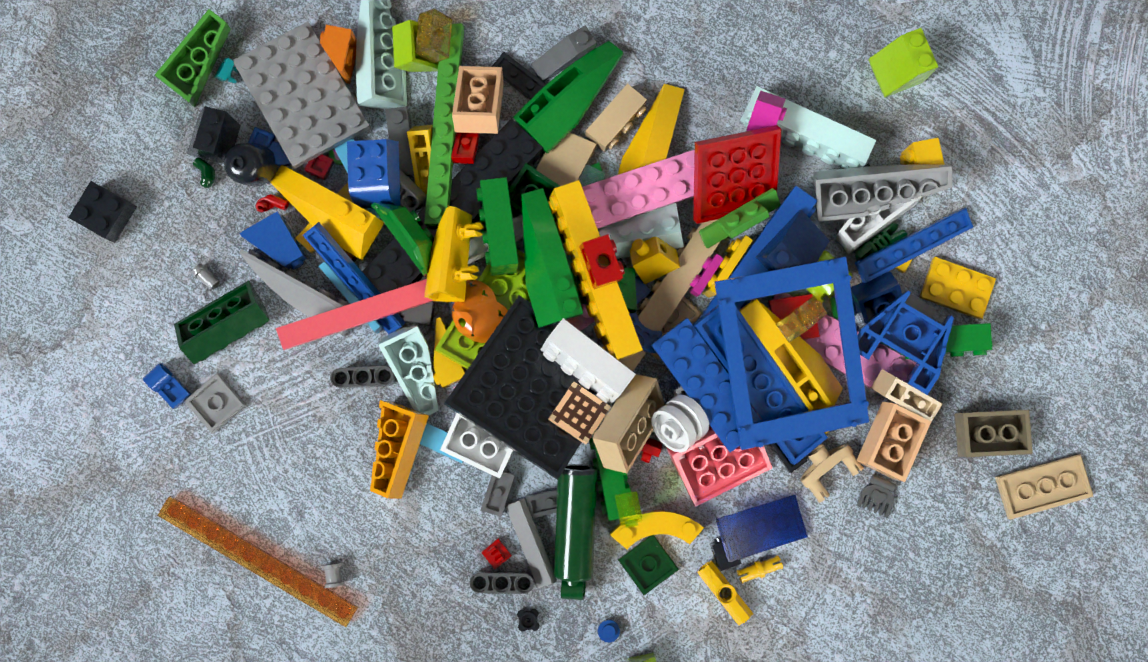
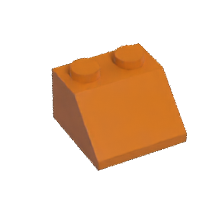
[320,25,357,84]

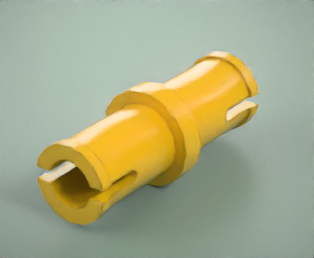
[737,555,783,584]

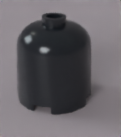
[224,143,278,187]

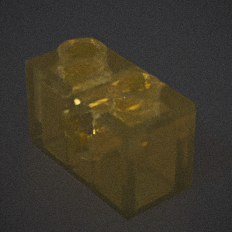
[415,8,452,63]
[776,296,827,342]

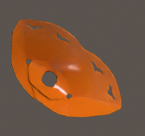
[452,280,508,343]

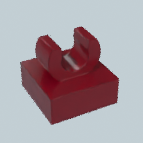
[304,154,335,181]

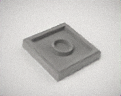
[184,372,247,434]

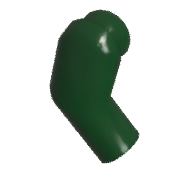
[193,157,215,188]

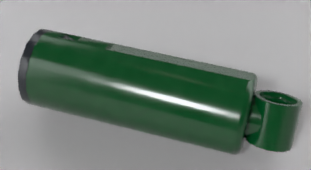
[554,464,597,600]

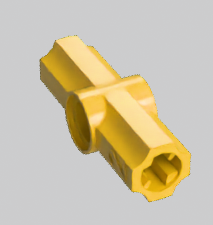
[697,560,754,625]

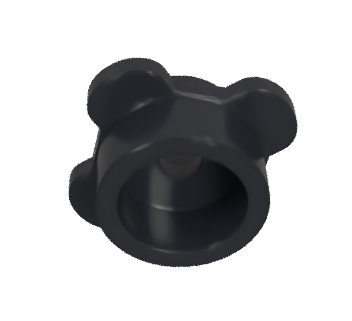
[517,608,540,632]

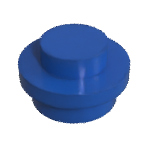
[598,620,620,643]

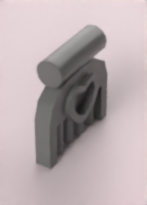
[856,475,896,518]

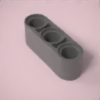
[330,366,397,389]
[469,571,534,594]

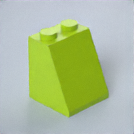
[868,28,938,98]

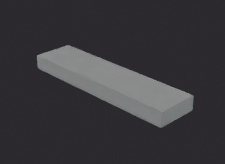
[505,499,557,588]

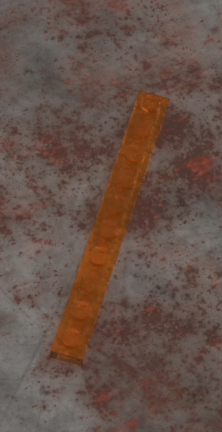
[157,496,359,627]

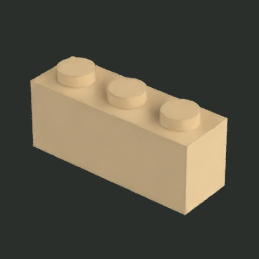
[585,83,647,153]

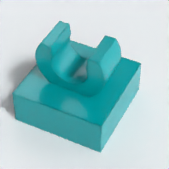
[214,58,240,83]

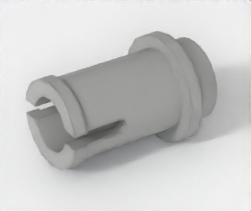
[192,263,220,291]

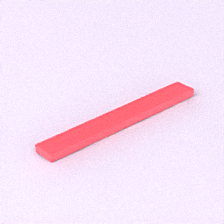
[276,279,433,351]

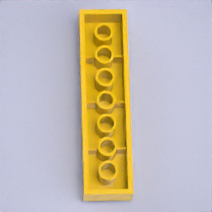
[548,180,642,360]

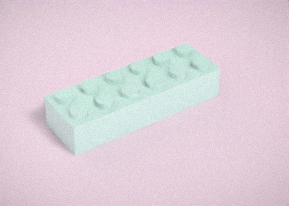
[740,86,876,169]

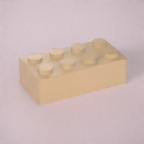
[593,374,665,473]

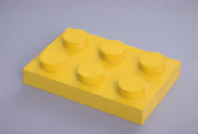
[702,235,753,298]
[919,257,996,319]

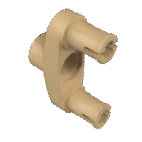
[800,444,864,503]

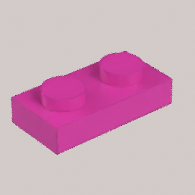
[690,254,724,297]

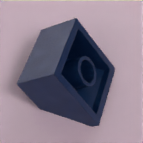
[851,271,902,325]

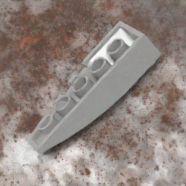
[813,164,952,221]

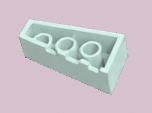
[598,203,684,259]

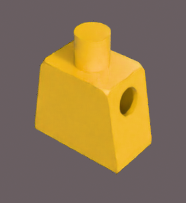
[629,237,681,284]

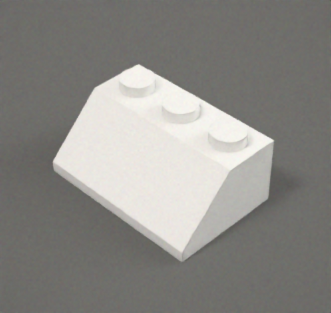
[440,413,513,478]

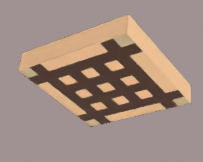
[548,382,611,445]

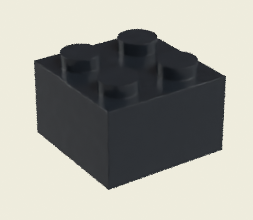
[68,181,137,243]

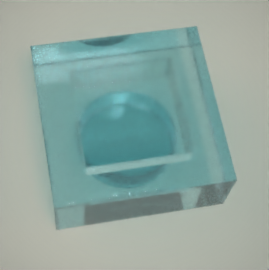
[579,164,606,187]

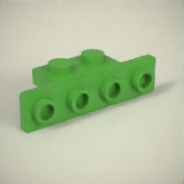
[699,188,781,248]

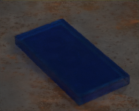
[716,495,808,562]

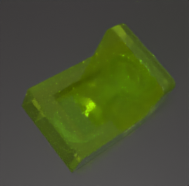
[615,491,642,528]

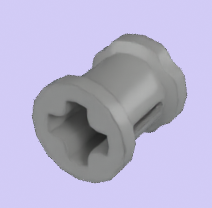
[322,562,345,588]

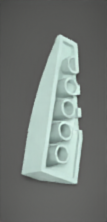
[356,0,407,109]

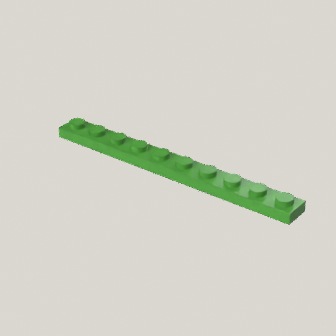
[424,23,464,227]

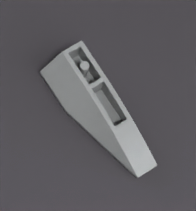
[239,249,349,336]

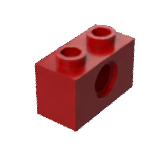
[579,234,625,290]

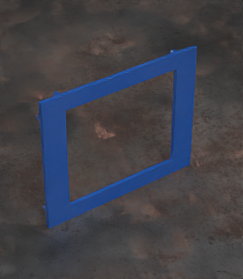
[715,256,869,450]

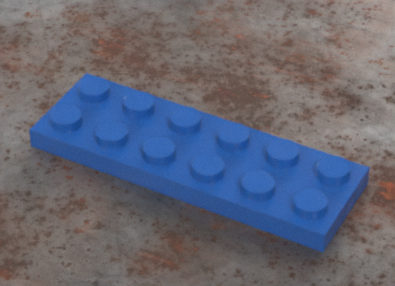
[650,318,762,453]

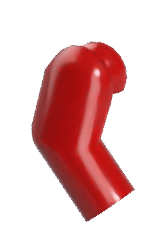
[255,194,289,212]

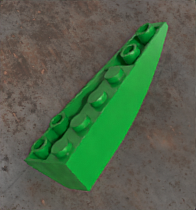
[513,41,624,154]

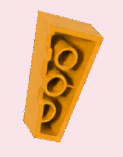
[370,400,429,499]

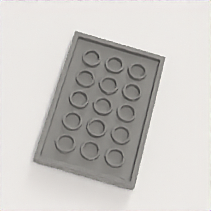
[233,21,370,169]

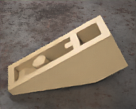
[871,369,942,422]

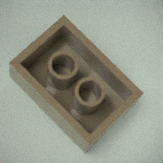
[955,410,1033,457]

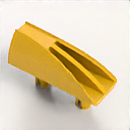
[424,206,483,302]

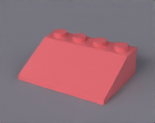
[665,426,772,507]

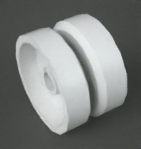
[652,394,709,453]

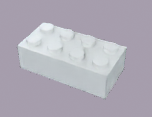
[540,318,636,404]

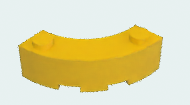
[609,510,704,550]

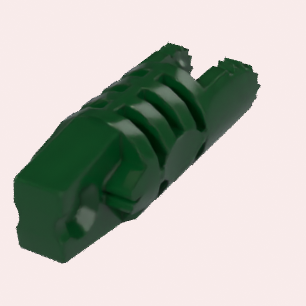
[855,222,908,261]

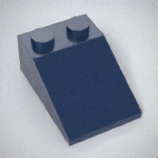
[756,210,830,271]

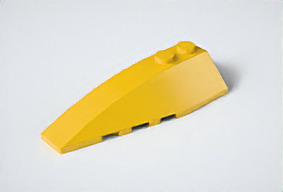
[618,84,685,175]
[270,165,384,260]

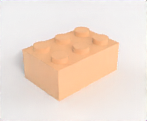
[452,66,504,134]
[856,402,931,482]

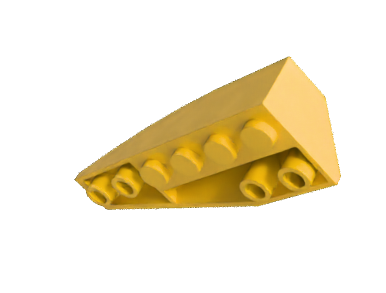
[739,298,843,411]

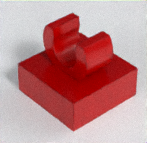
[641,438,662,463]
[481,538,512,570]

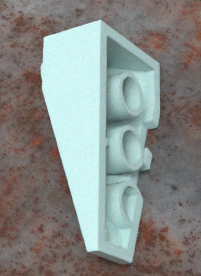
[378,325,439,415]

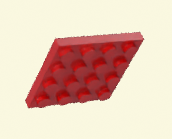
[693,125,781,224]

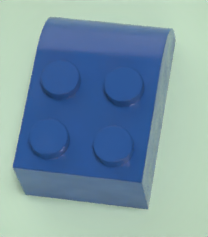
[347,139,401,209]

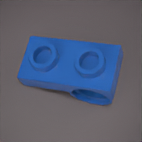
[143,362,191,409]

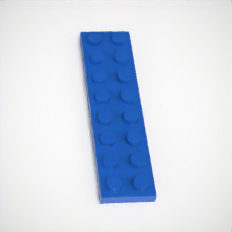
[693,305,828,465]

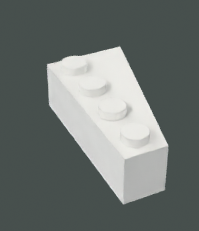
[835,164,921,254]

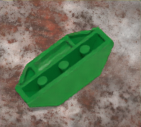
[371,202,434,278]

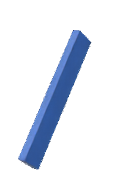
[855,208,973,283]
[303,222,406,334]

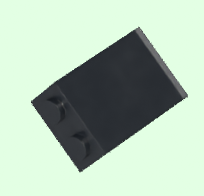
[187,106,241,164]

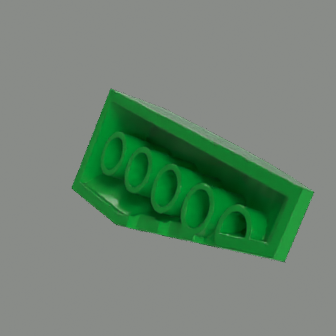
[522,188,583,328]

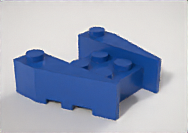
[857,291,954,395]

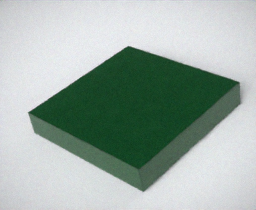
[618,535,679,596]

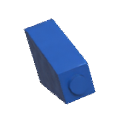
[240,211,308,270]

